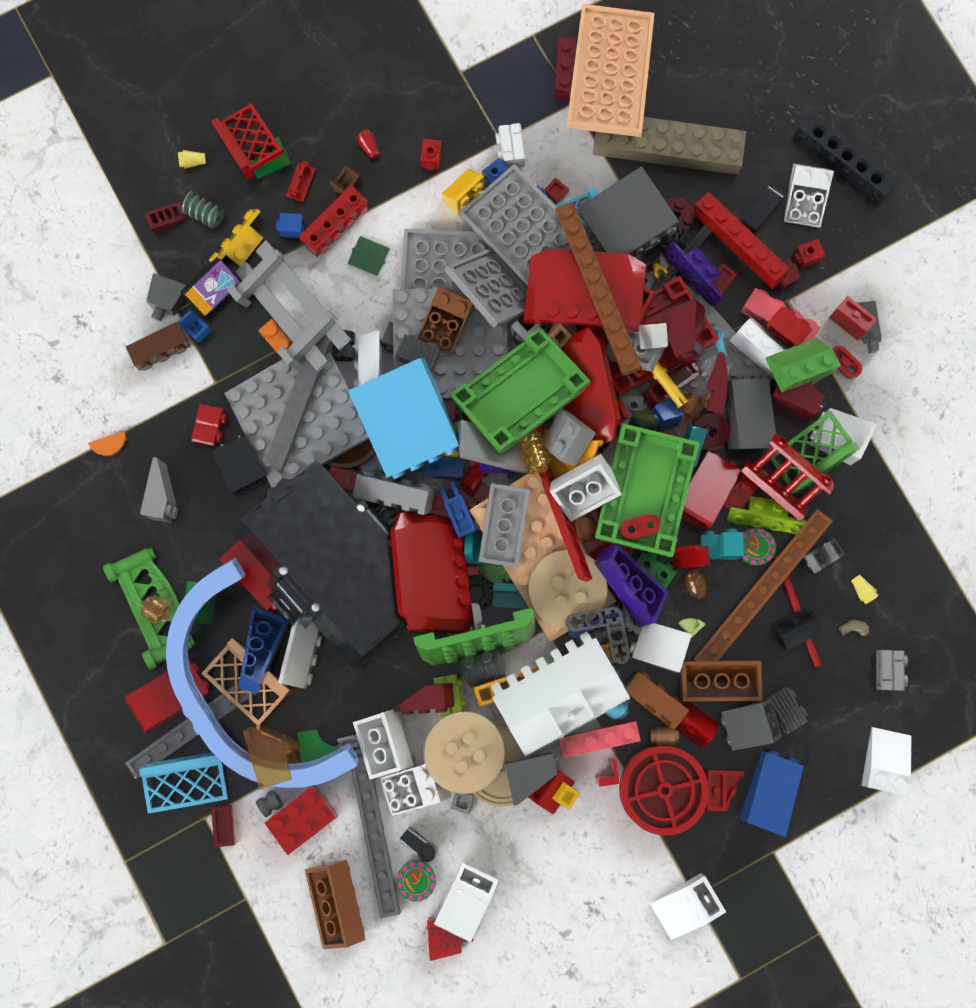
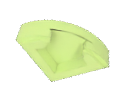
[678,618,706,638]

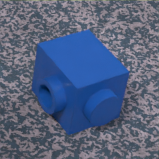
[482,158,508,188]
[276,213,305,238]
[650,400,684,431]

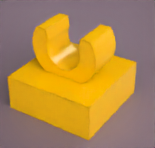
[552,782,580,810]

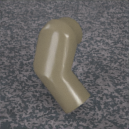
[838,620,869,636]

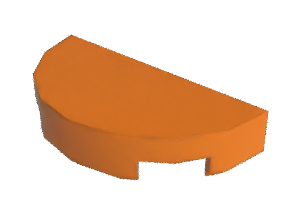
[88,431,127,457]

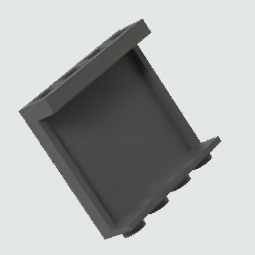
[577,166,679,257]

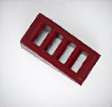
[144,202,188,234]

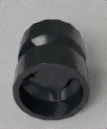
[331,330,356,362]

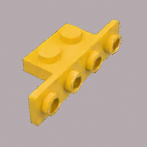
[209,209,263,267]

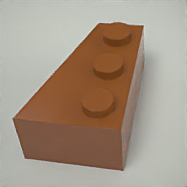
[624,671,689,729]

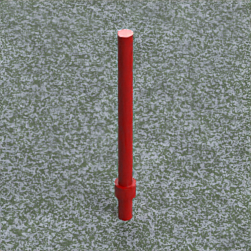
[774,556,821,668]

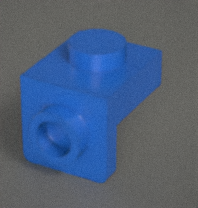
[178,310,212,343]

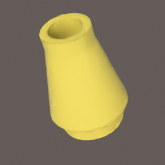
[178,150,206,169]
[851,575,879,604]

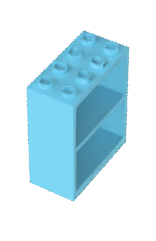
[348,358,459,479]

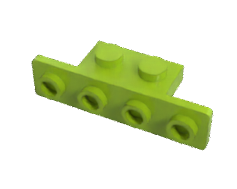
[727,496,807,534]

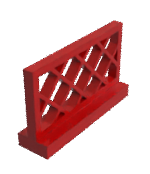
[211,103,284,180]

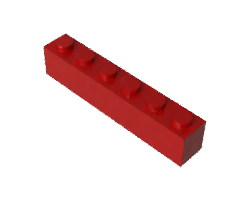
[694,192,789,289]

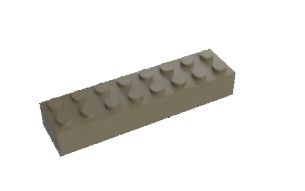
[592,117,746,175]

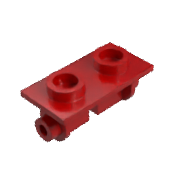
[286,161,316,202]

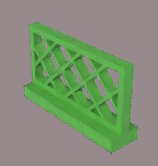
[770,411,860,494]

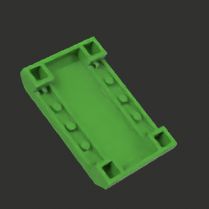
[450,327,590,453]
[595,424,700,558]
[413,608,535,665]

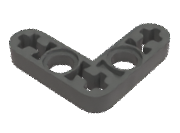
[565,607,630,664]

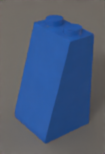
[739,749,804,837]

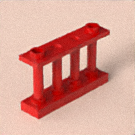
[741,433,834,521]

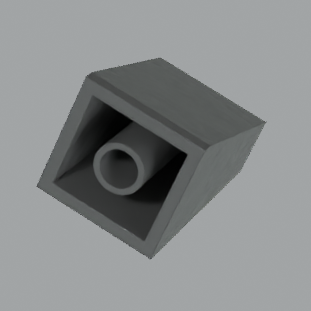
[726,375,776,449]

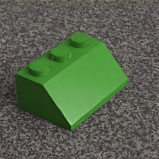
[765,339,841,393]

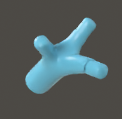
[715,328,728,356]

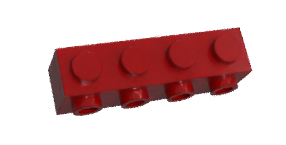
[299,185,369,257]

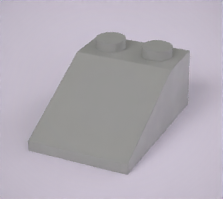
[538,408,596,466]
[140,457,178,523]

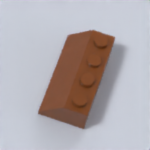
[679,661,763,702]
[305,860,366,949]

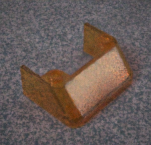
[244,725,300,790]

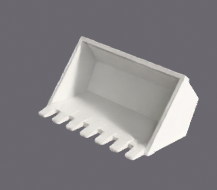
[491,632,630,758]

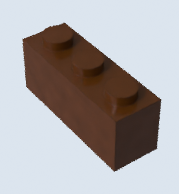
[125,322,190,371]

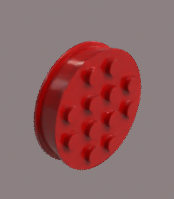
[619,746,709,836]

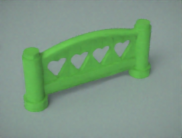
[103,547,196,670]

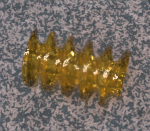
[519,431,551,475]

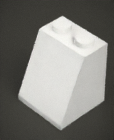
[809,408,877,465]
[629,623,692,673]

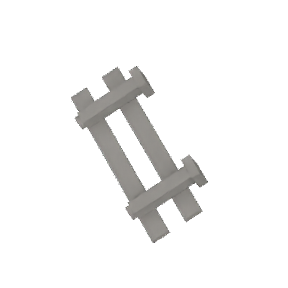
[227,240,351,372]

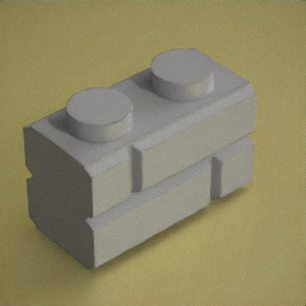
[876,650,908,691]

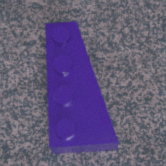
[595,543,669,627]

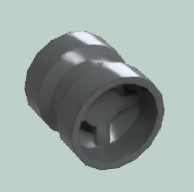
[256,790,283,817]

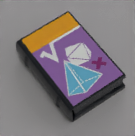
[180,257,241,318]

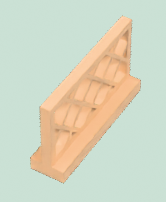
[201,638,292,726]

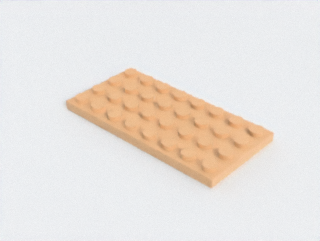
[566,4,654,137]
[469,469,616,642]

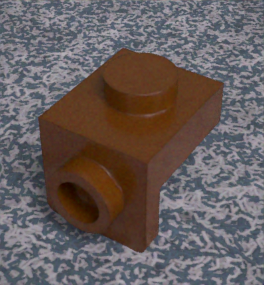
[329,165,362,195]

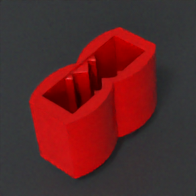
[765,306,812,348]
[191,404,227,447]

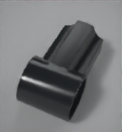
[399,826,438,862]

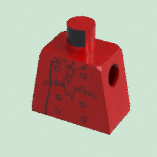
[427,917,473,961]

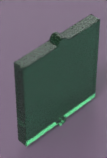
[348,236,390,276]

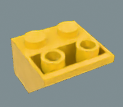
[442,169,484,215]

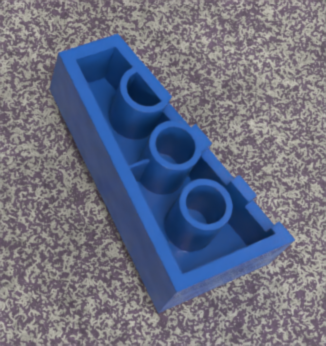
[239,606,289,694]

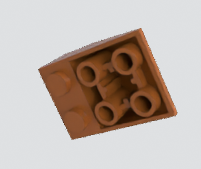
[418,285,475,355]

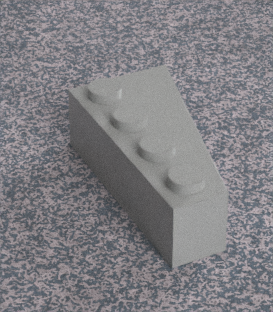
[353,471,436,515]

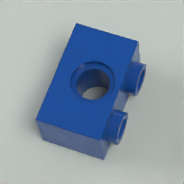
[424,457,464,481]

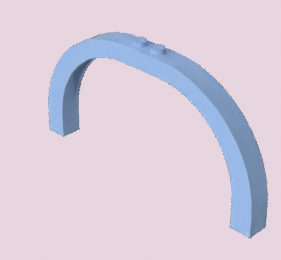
[166,557,359,788]

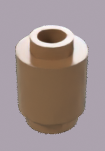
[650,726,679,747]

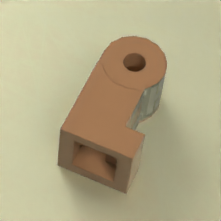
[542,323,572,349]

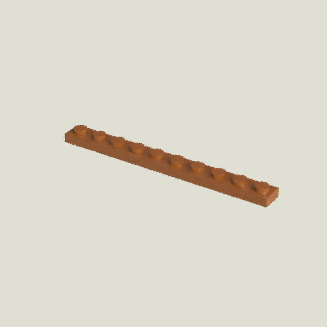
[555,202,642,376]
[694,509,833,661]

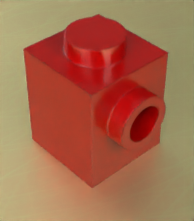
[420,139,442,170]
[793,239,825,269]

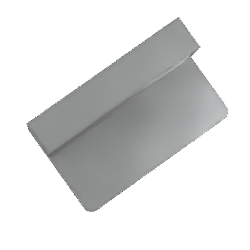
[511,321,541,346]

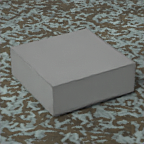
[450,793,475,814]

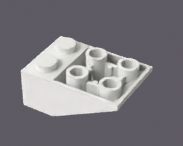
[783,163,834,228]
[380,763,452,816]
[434,863,498,942]
[650,873,726,940]

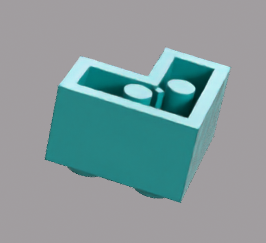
[698,529,744,560]

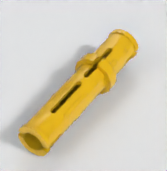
[652,362,688,408]

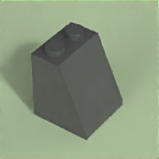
[720,698,782,751]
[505,752,560,805]

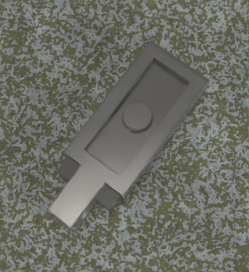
[858,301,882,354]

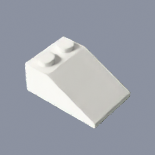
[861,727,911,796]

